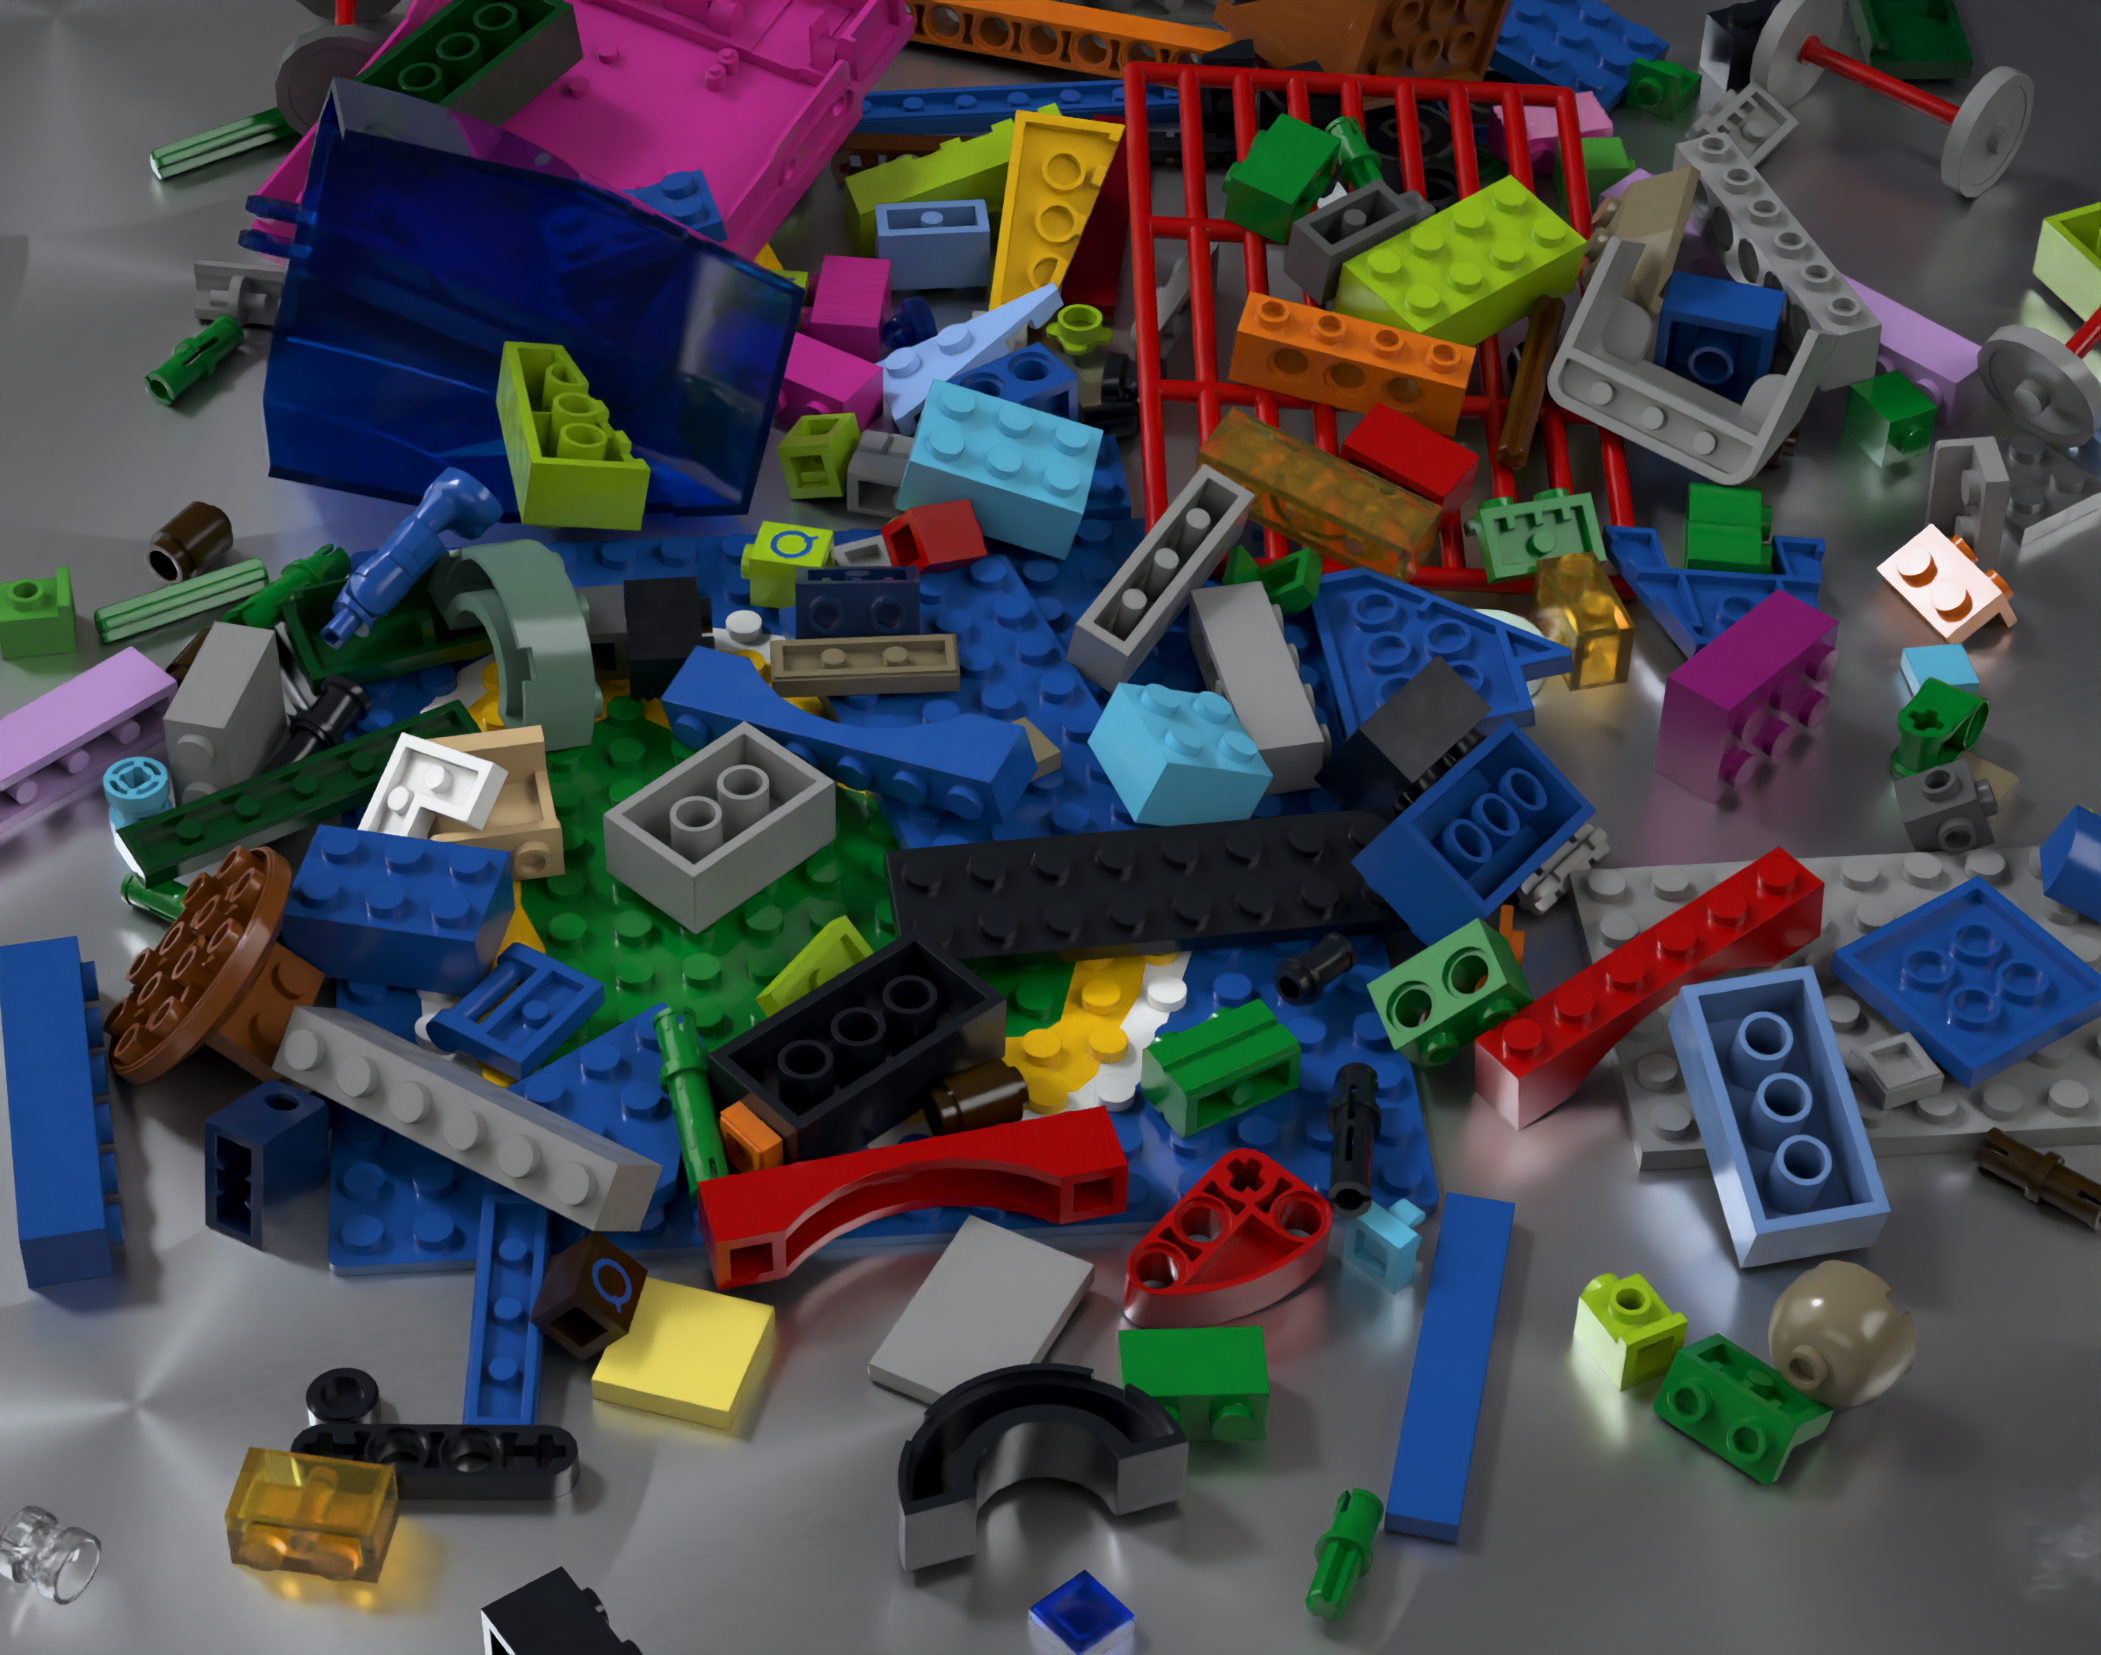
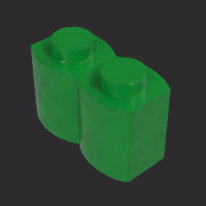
[1683,482,1772,574]

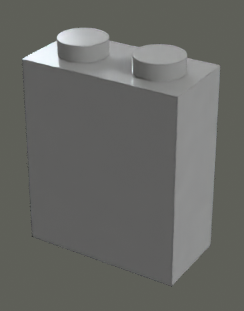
[163,621,287,807]

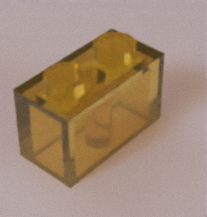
[1530,551,1635,692]
[224,1447,400,1583]

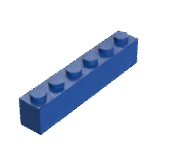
[0,936,125,1288]

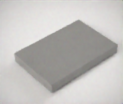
[868,1215,1094,1405]

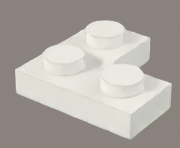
[357,732,509,839]

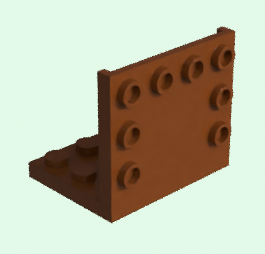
[1212,0,1512,117]

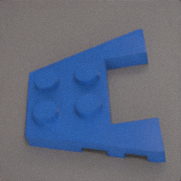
[1601,525,1826,659]

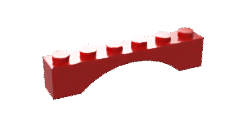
[1475,846,1824,1131]
[697,1105,1128,1291]

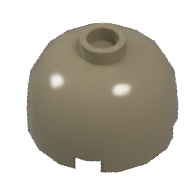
[1767,1259,1918,1409]

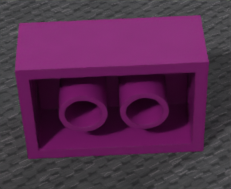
[1653,589,1839,805]

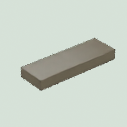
[770,634,960,698]

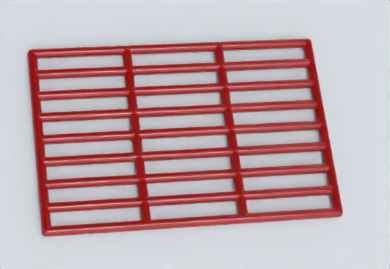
[1123,61,1639,600]

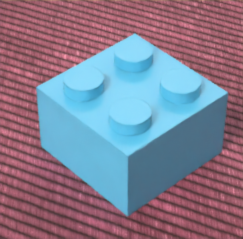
[1087,682,1273,826]

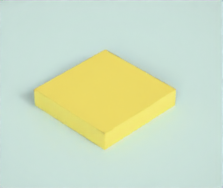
[591,1277,775,1431]

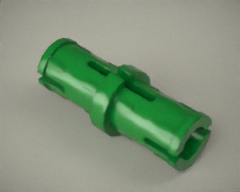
[144,315,245,405]

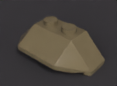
[1580,165,1701,322]

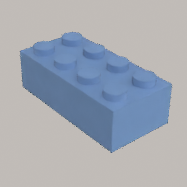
[1667,965,1891,1269]

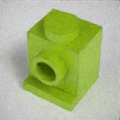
[776,412,861,499]
[1574,1272,1688,1392]

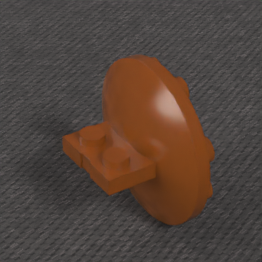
[103,845,326,1085]

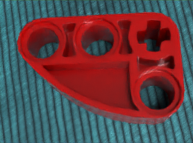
[1122,1148,1333,1329]

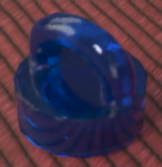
[881,296,938,349]

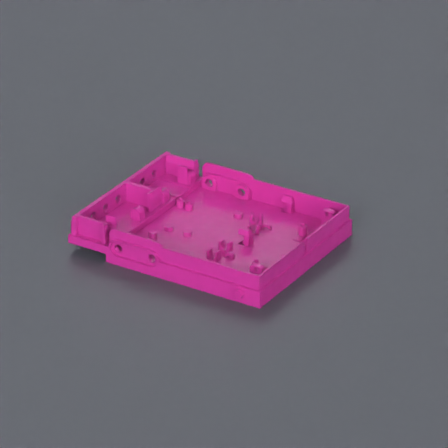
[251,0,915,412]

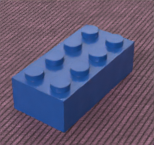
[1350,717,1596,947]

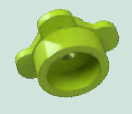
[1046,304,1113,356]

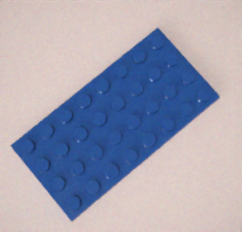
[779,555,1164,849]

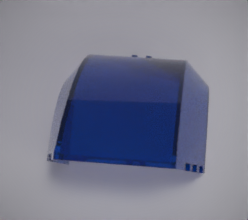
[237,76,806,524]

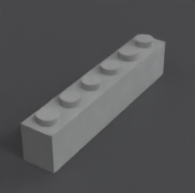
[272,1005,663,1231]

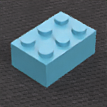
[895,378,1103,561]

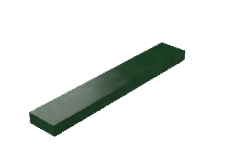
[115,699,482,890]

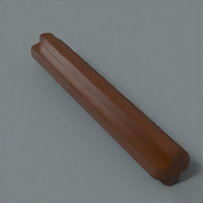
[1495,294,1566,470]

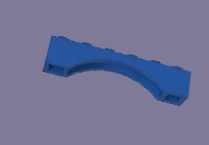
[660,645,1038,825]

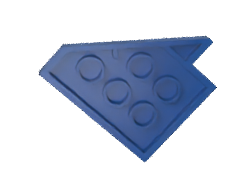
[1309,566,1573,741]

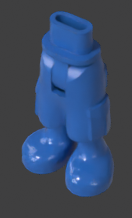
[320,467,503,649]

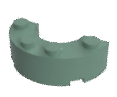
[428,539,603,752]

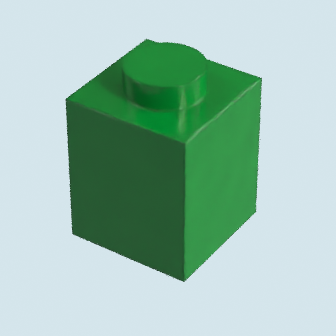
[1842,370,1937,468]

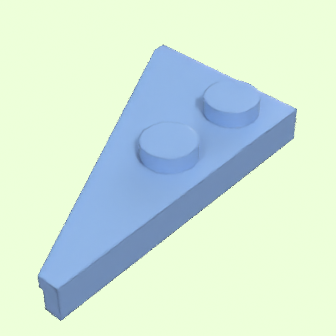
[875,282,1064,437]

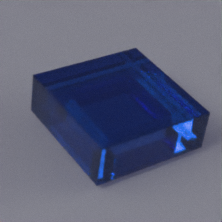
[1028,1570,1135,1655]

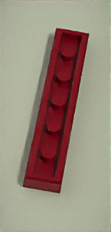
[1059,114,1130,322]

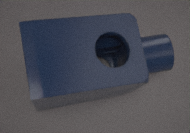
[205,1080,341,1250]

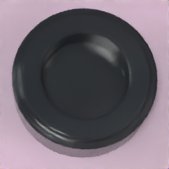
[306,1368,381,1426]

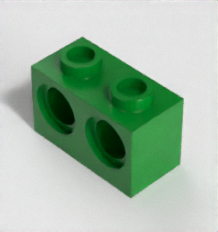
[1367,918,1534,1070]

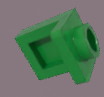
[1222,545,1323,615]

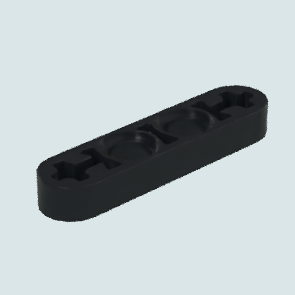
[290,1423,580,1500]

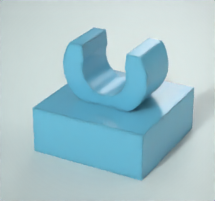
[1343,1199,1426,1296]

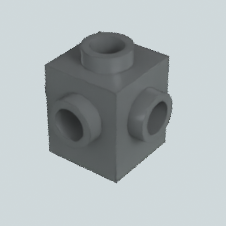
[1893,757,1999,854]

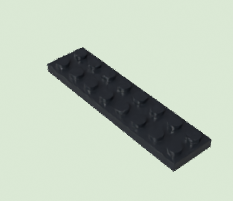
[883,807,1411,971]

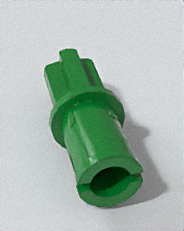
[1325,116,1385,191]
[1305,1488,1384,1622]

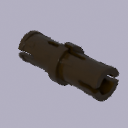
[1973,1127,2101,1230]

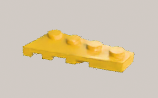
[989,109,1126,333]

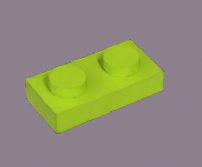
[754,915,874,1018]

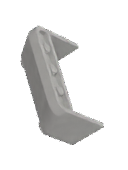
[1547,235,1841,485]

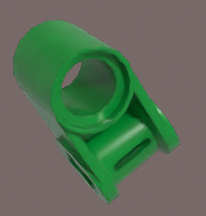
[1889,677,1990,780]

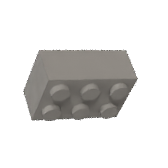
[603,721,836,935]

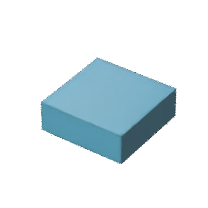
[1900,643,1980,697]

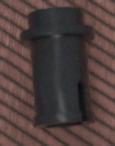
[1274,932,1357,1006]

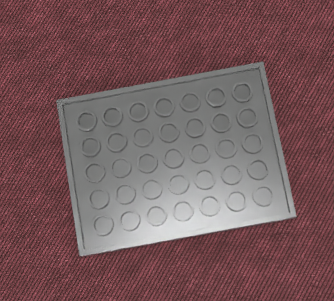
[1567,846,2101,1171]

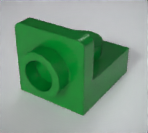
[1625,58,1702,122]

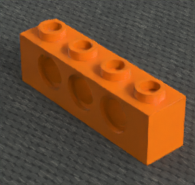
[1228,291,1477,437]

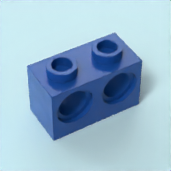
[945,342,1078,422]

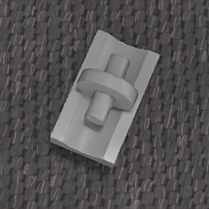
[194,260,298,327]

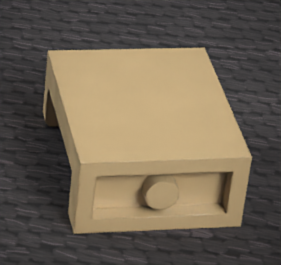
[425,725,565,881]

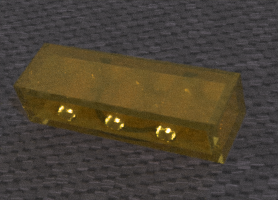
[1194,407,1443,584]

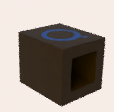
[529,1231,648,1361]

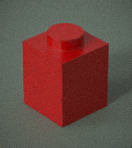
[880,499,988,576]

